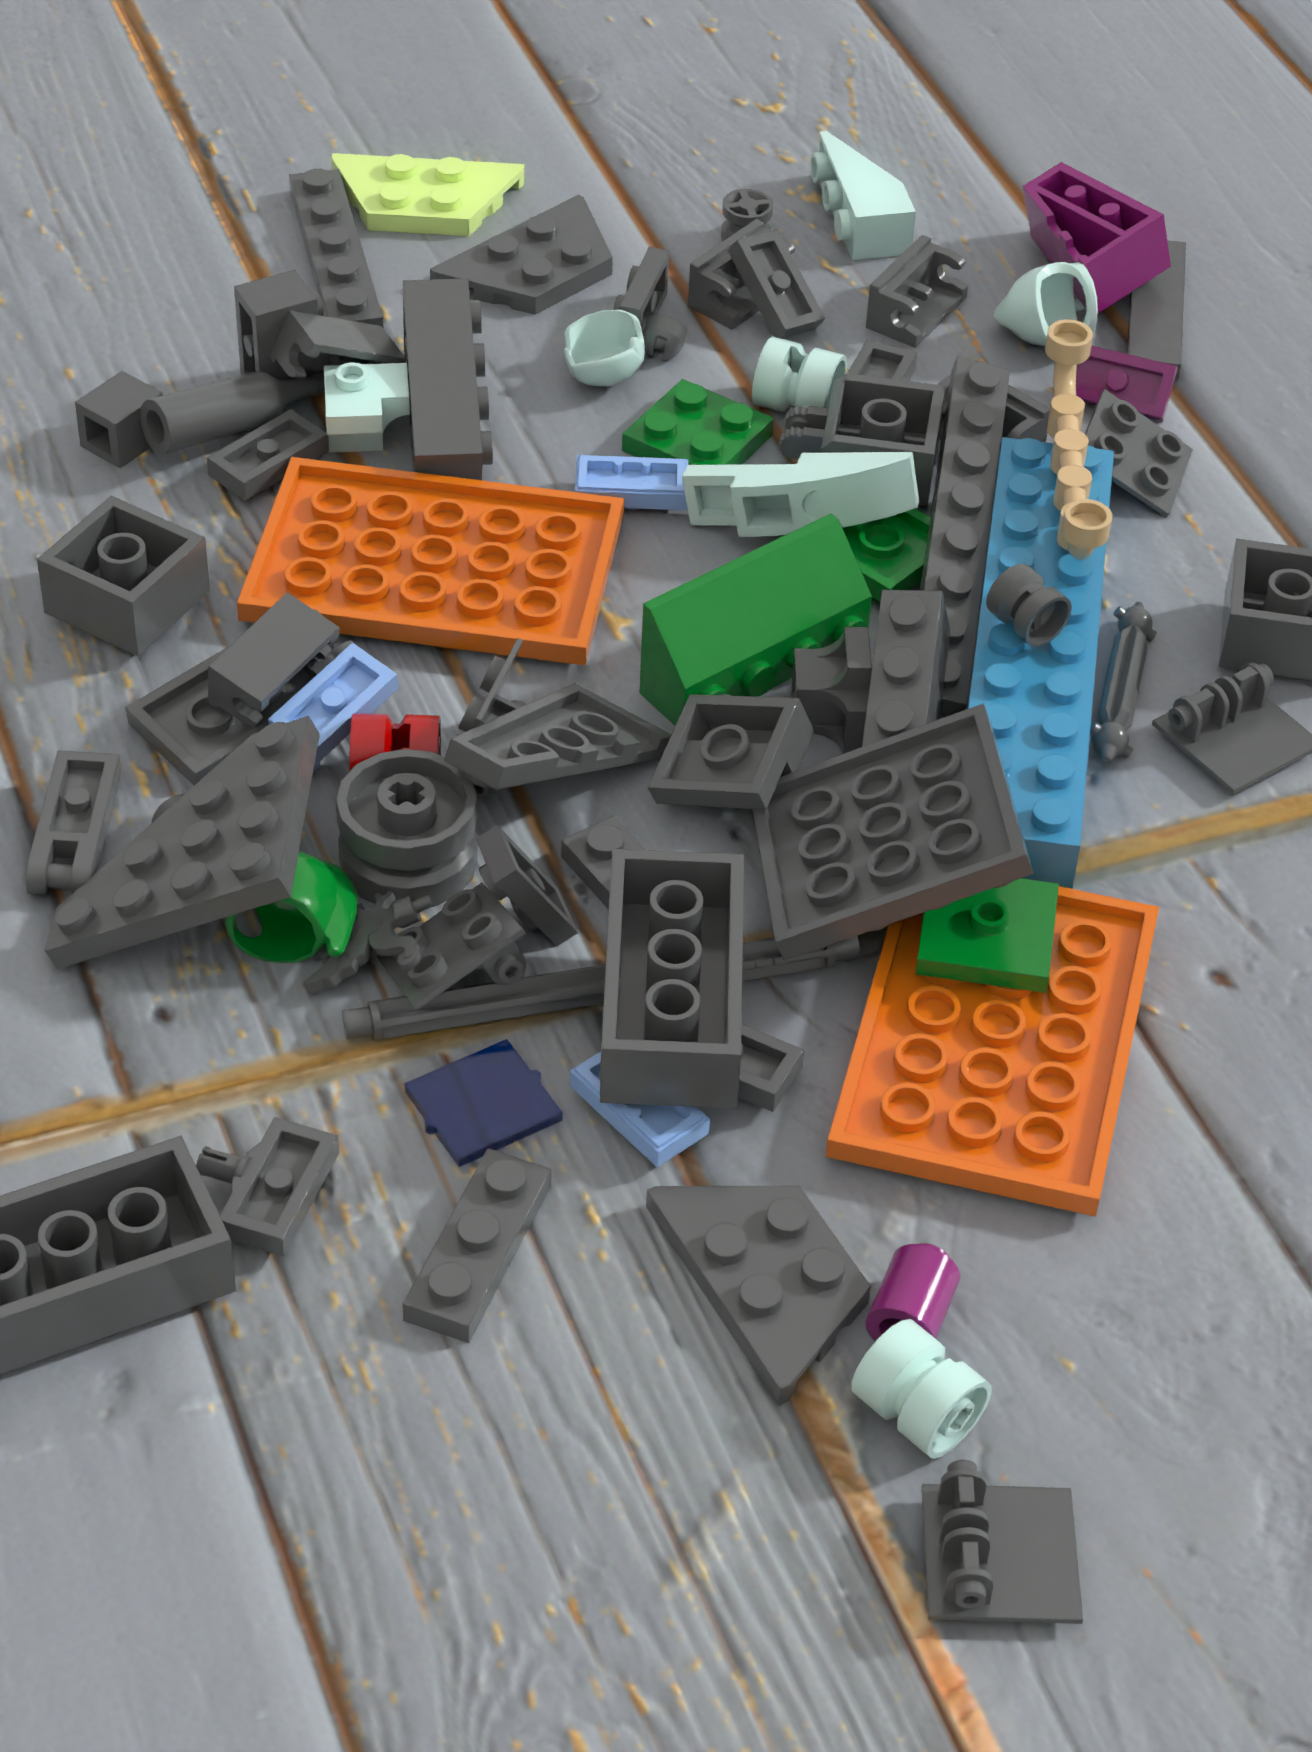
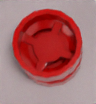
[349,713,441,772]

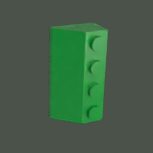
[639,513,872,726]

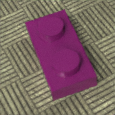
[1076,345,1177,421]

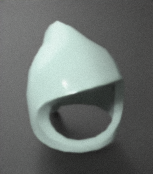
[992,262,1098,347]

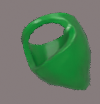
[225,851,358,963]

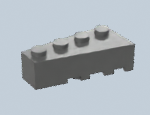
[403,278,493,480]

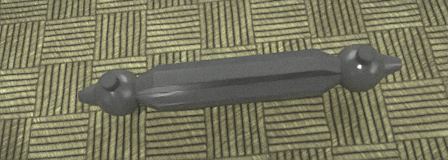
[1090,602,1157,764]

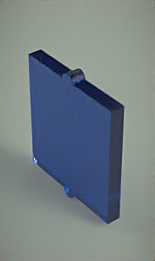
[404,1039,563,1167]

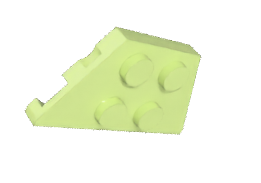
[331,153,524,236]

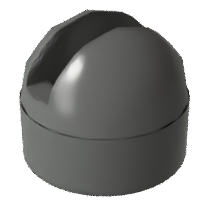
[642,315,688,361]

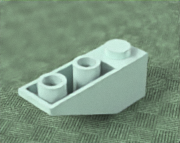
[810,131,916,260]

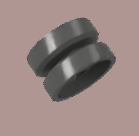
[336,749,478,907]

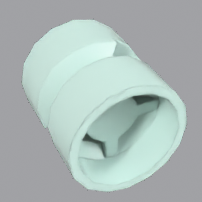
[752,336,847,413]
[852,1319,992,1459]

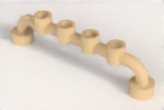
[1045,319,1113,560]

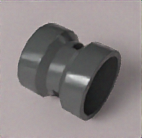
[986,564,1072,647]

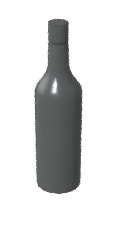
[140,371,325,454]

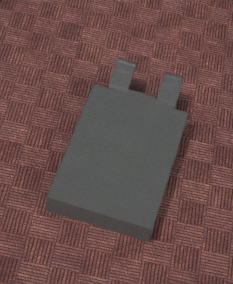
[125,610,359,785]

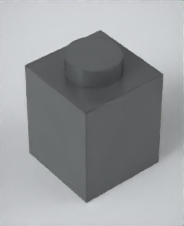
[75,371,163,468]

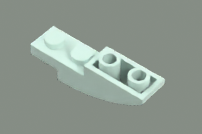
[682,452,919,537]

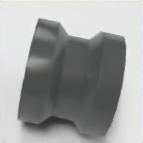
[721,189,773,241]

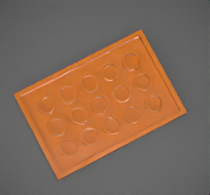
[237,457,624,665]
[826,886,1159,1217]

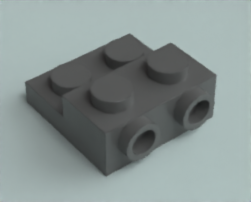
[648,694,814,810]

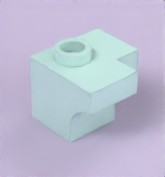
[324,363,410,453]

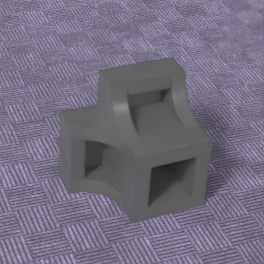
[790,627,872,754]

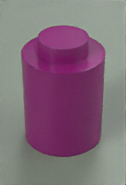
[865,1243,960,1341]

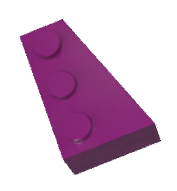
[1022,162,1171,314]

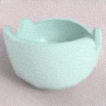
[563,310,645,387]

